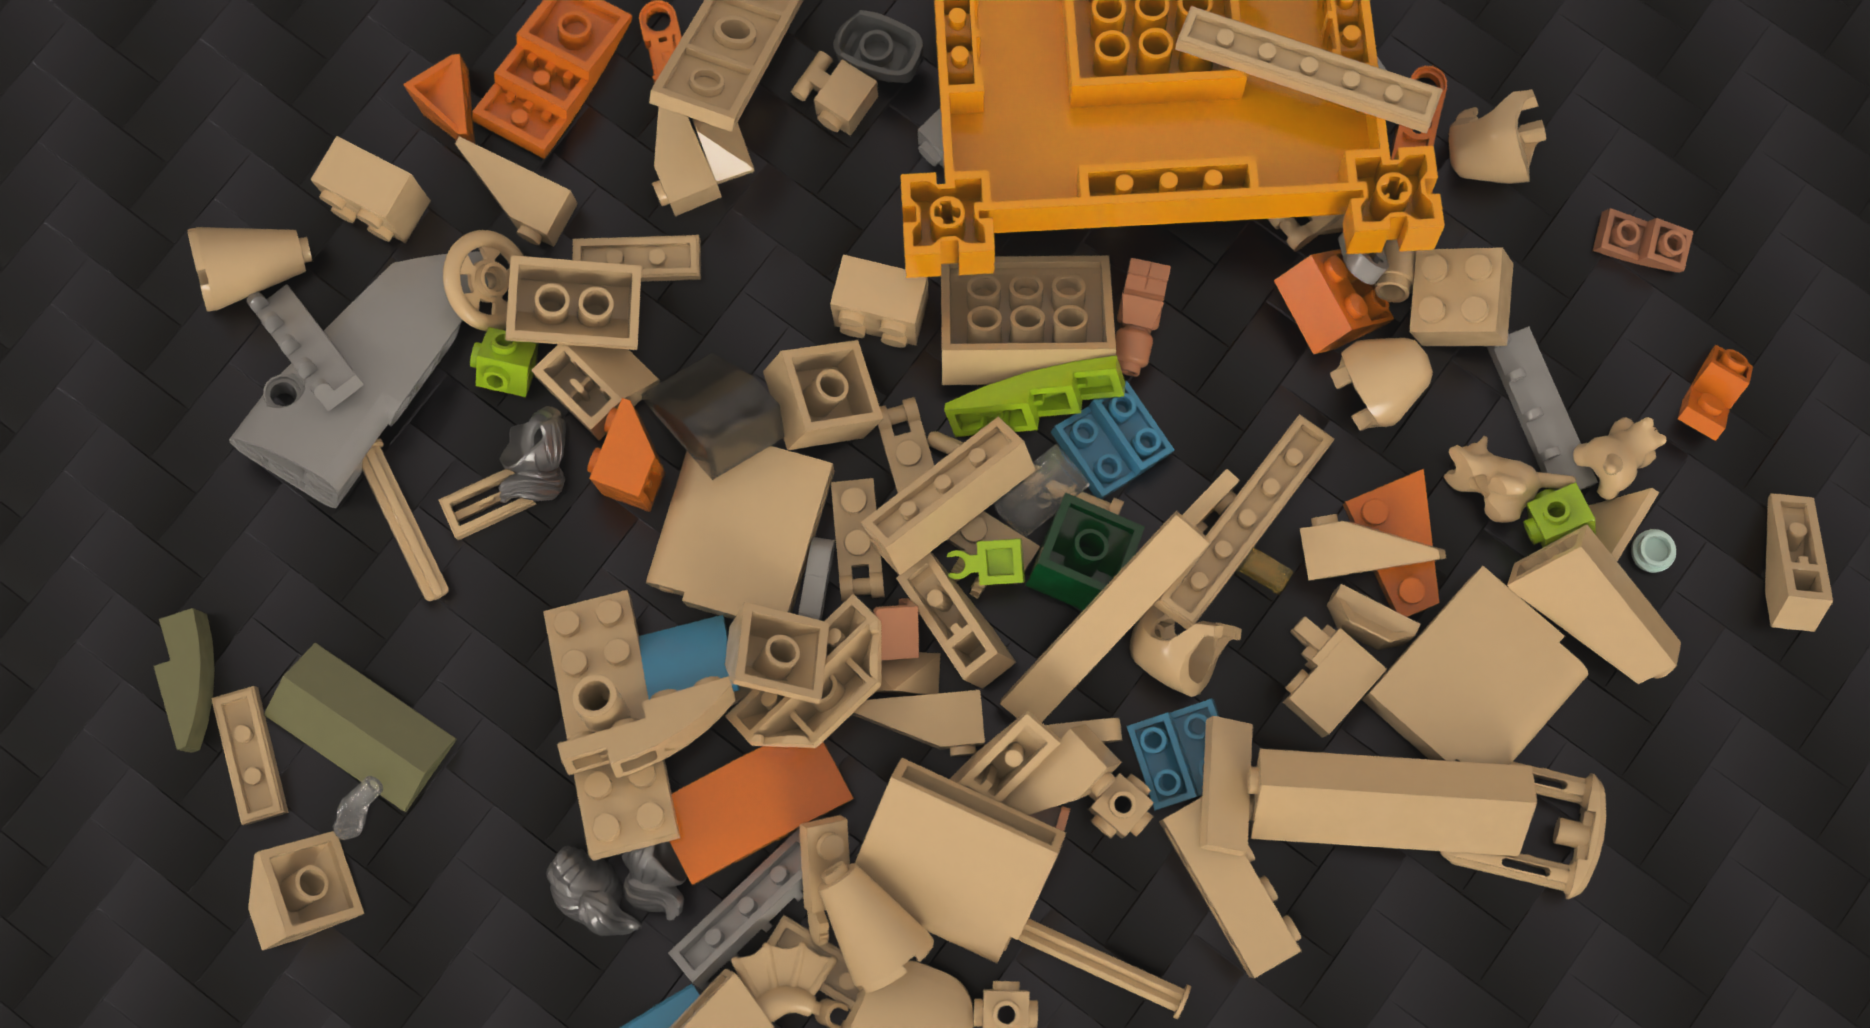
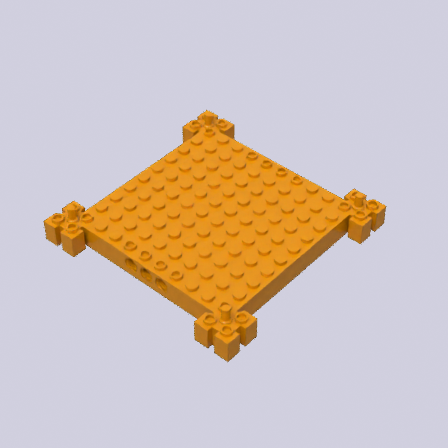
[901,0,1445,278]

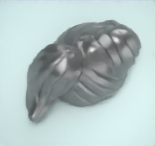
[498,406,566,503]
[622,841,687,920]
[546,846,642,936]

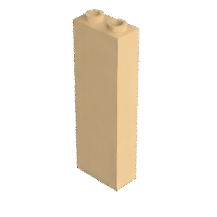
[1247,749,1537,856]

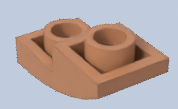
[1593,208,1693,273]

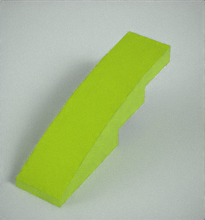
[944,355,1125,437]

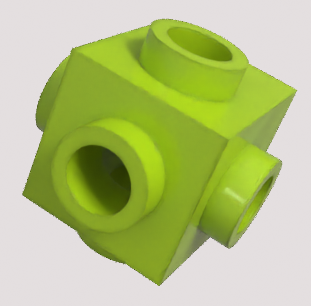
[470,327,539,397]
[1523,482,1596,548]

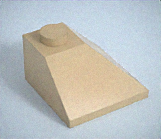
[725,602,829,704]
[248,830,364,951]

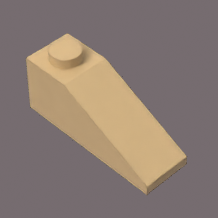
[652,107,721,216]
[455,136,578,247]
[1765,493,1833,632]
[1300,514,1446,580]
[896,552,1016,689]
[851,690,985,757]
[950,710,1061,803]
[1001,724,1122,815]

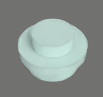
[1631,529,1676,573]

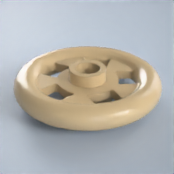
[443,230,524,331]

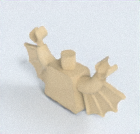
[670,942,848,1028]

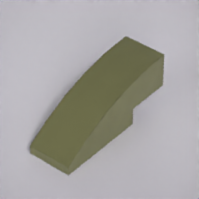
[154,608,215,753]

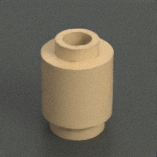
[1373,240,1416,303]

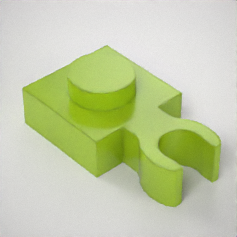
[947,538,1025,585]

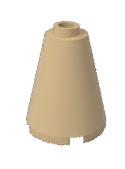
[187,227,313,312]
[818,861,934,993]

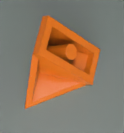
[403,54,475,144]

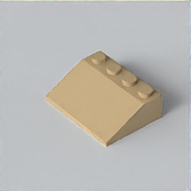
[941,256,1116,385]

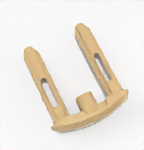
[1440,761,1606,899]

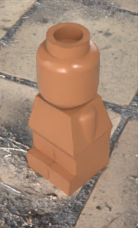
[1115,258,1171,376]

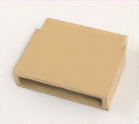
[646,435,835,620]
[1361,566,1588,765]
[855,758,1066,963]

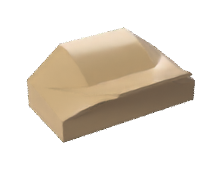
[1327,584,1421,650]

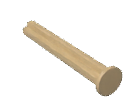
[362,439,449,601]
[1019,919,1191,1019]

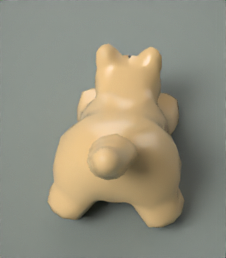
[1573,417,1666,500]
[1444,436,1576,523]

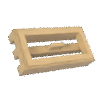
[439,469,536,540]

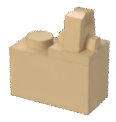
[1283,616,1387,738]

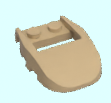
[841,960,974,1028]

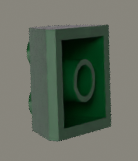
[1025,492,1145,610]

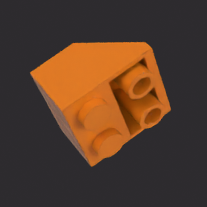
[1274,249,1394,355]
[587,398,666,512]

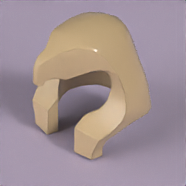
[1449,89,1546,184]
[1330,338,1433,431]
[1130,604,1242,697]

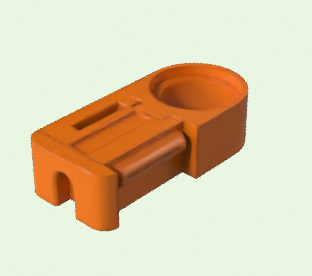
[639,0,682,83]

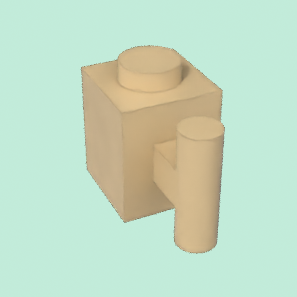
[791,51,878,136]

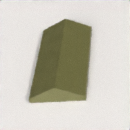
[264,643,457,812]

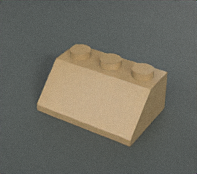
[505,255,642,350]

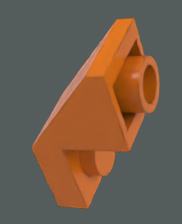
[1678,344,1753,441]

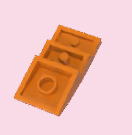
[472,0,632,159]
[669,741,854,884]

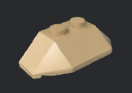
[725,594,881,748]

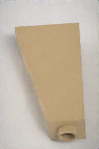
[1507,525,1681,684]

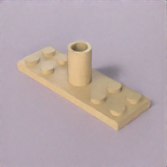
[649,0,804,132]
[543,590,681,861]

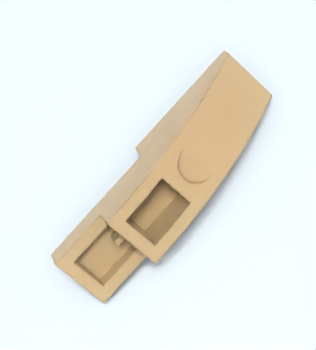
[557,676,735,779]

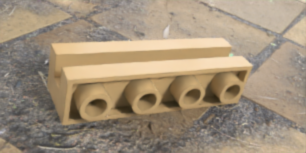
[861,416,1036,575]
[1159,797,1301,978]

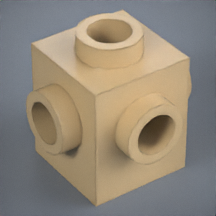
[1088,773,1154,839]
[974,981,1038,1028]

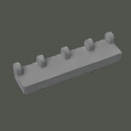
[247,284,364,411]
[1487,327,1598,491]
[668,829,804,991]

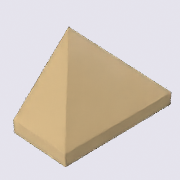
[692,118,755,184]
[1589,488,1659,561]
[873,652,940,696]

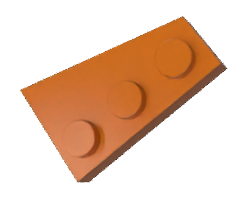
[1343,469,1440,618]

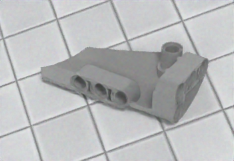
[229,252,488,508]

